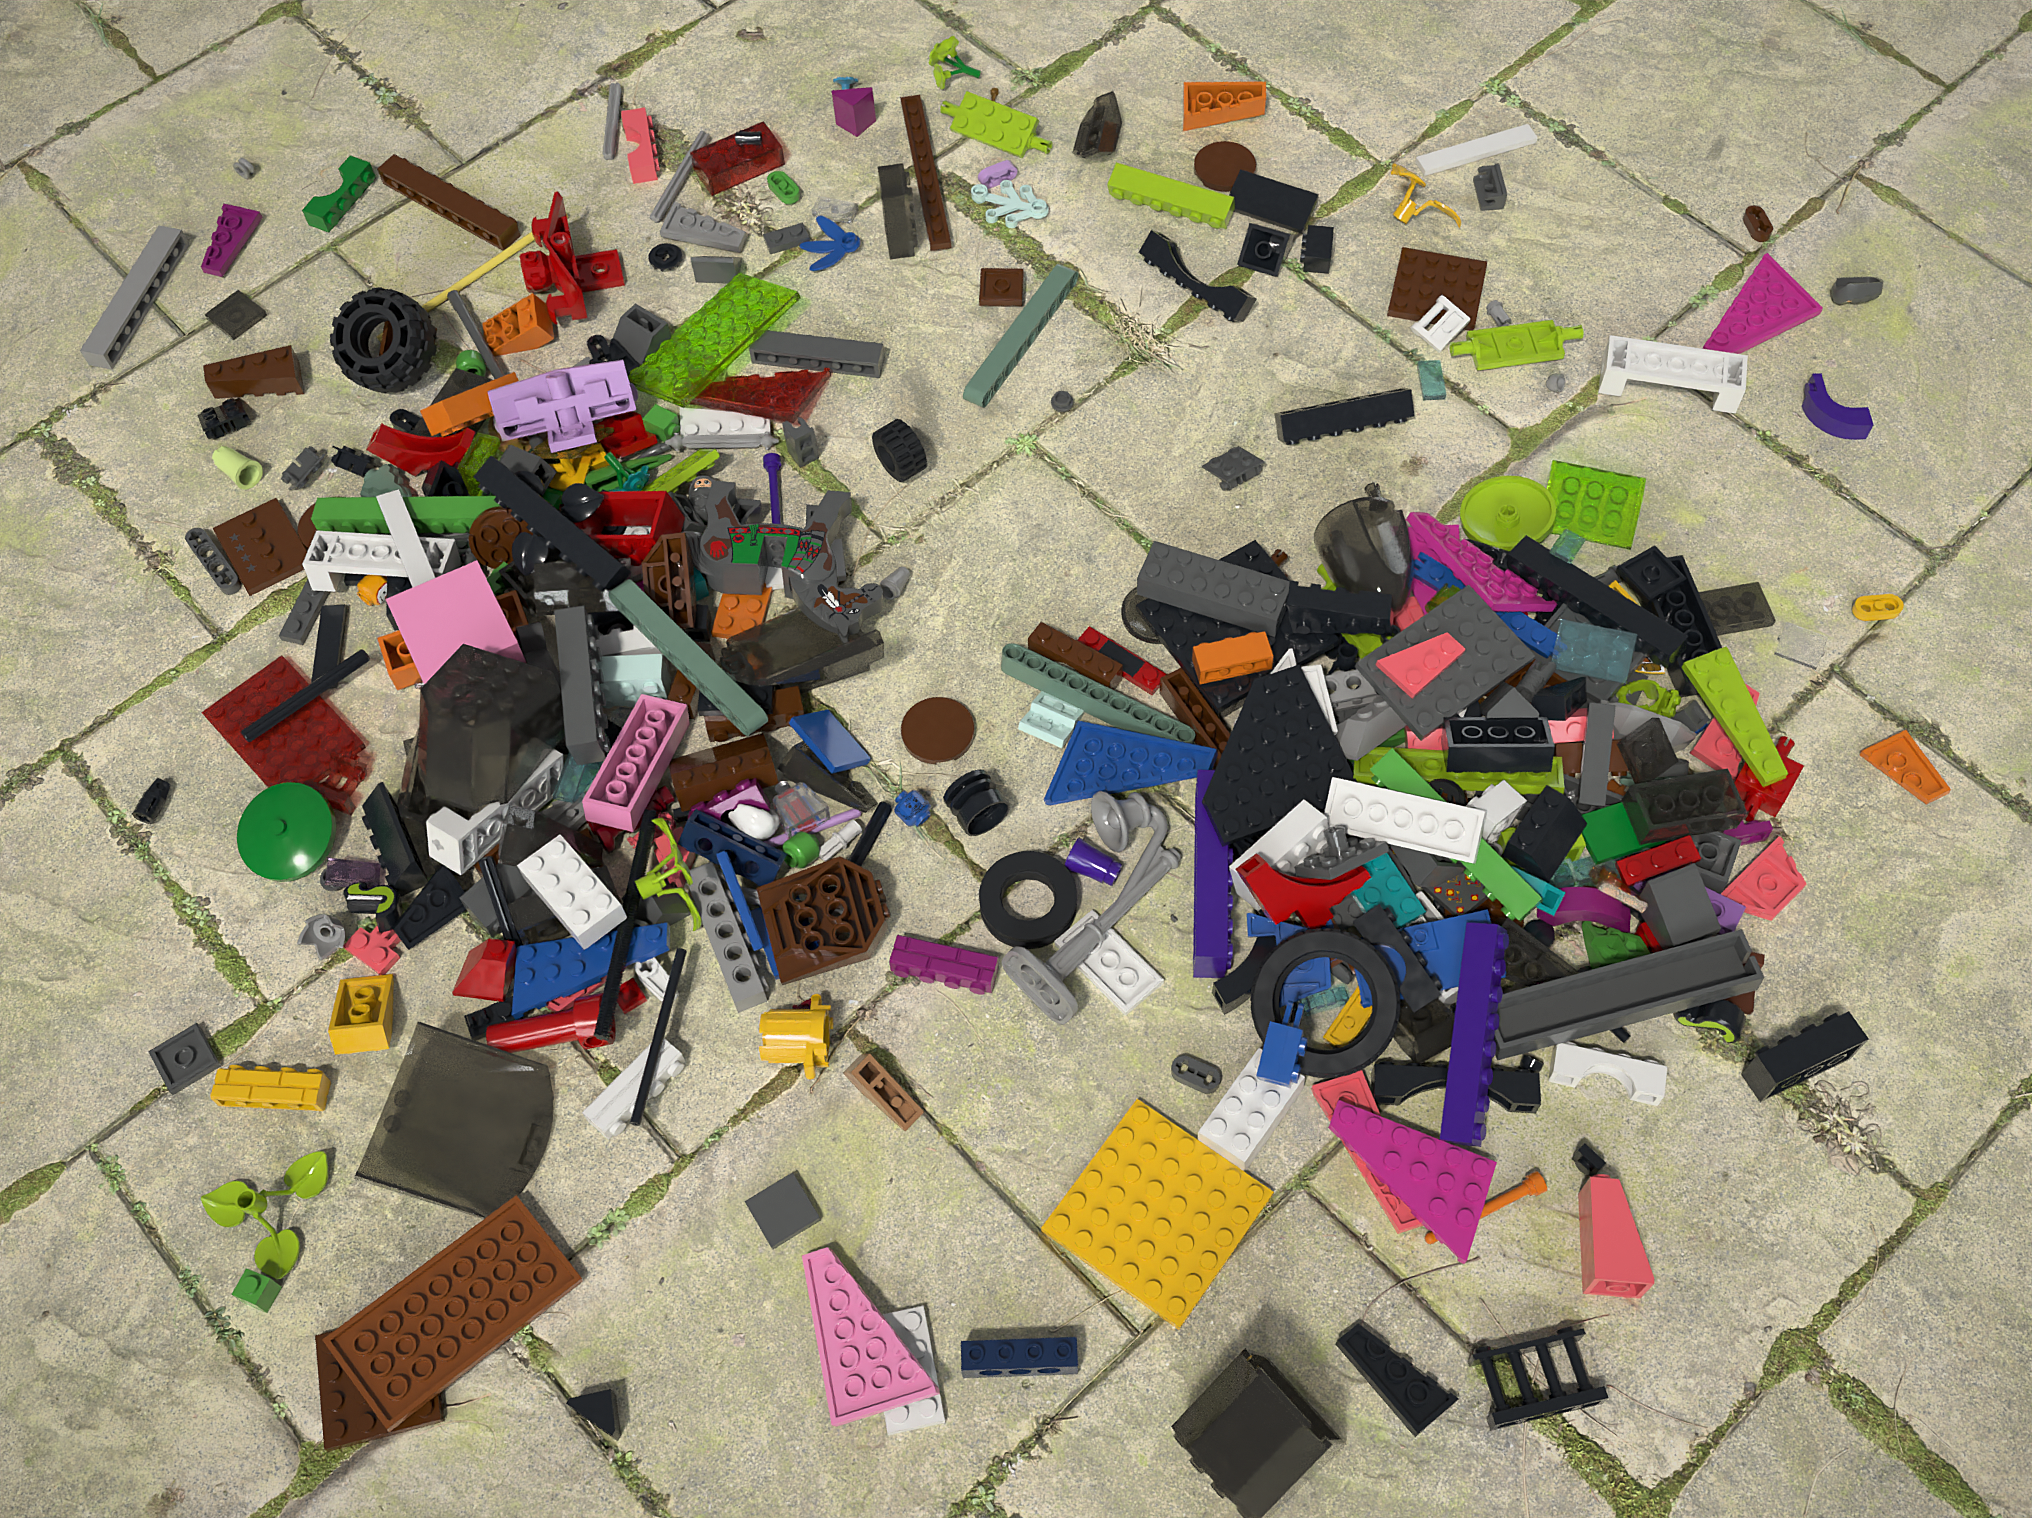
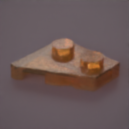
[1588,866,1649,913]

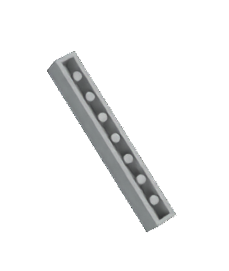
[80,225,189,370]

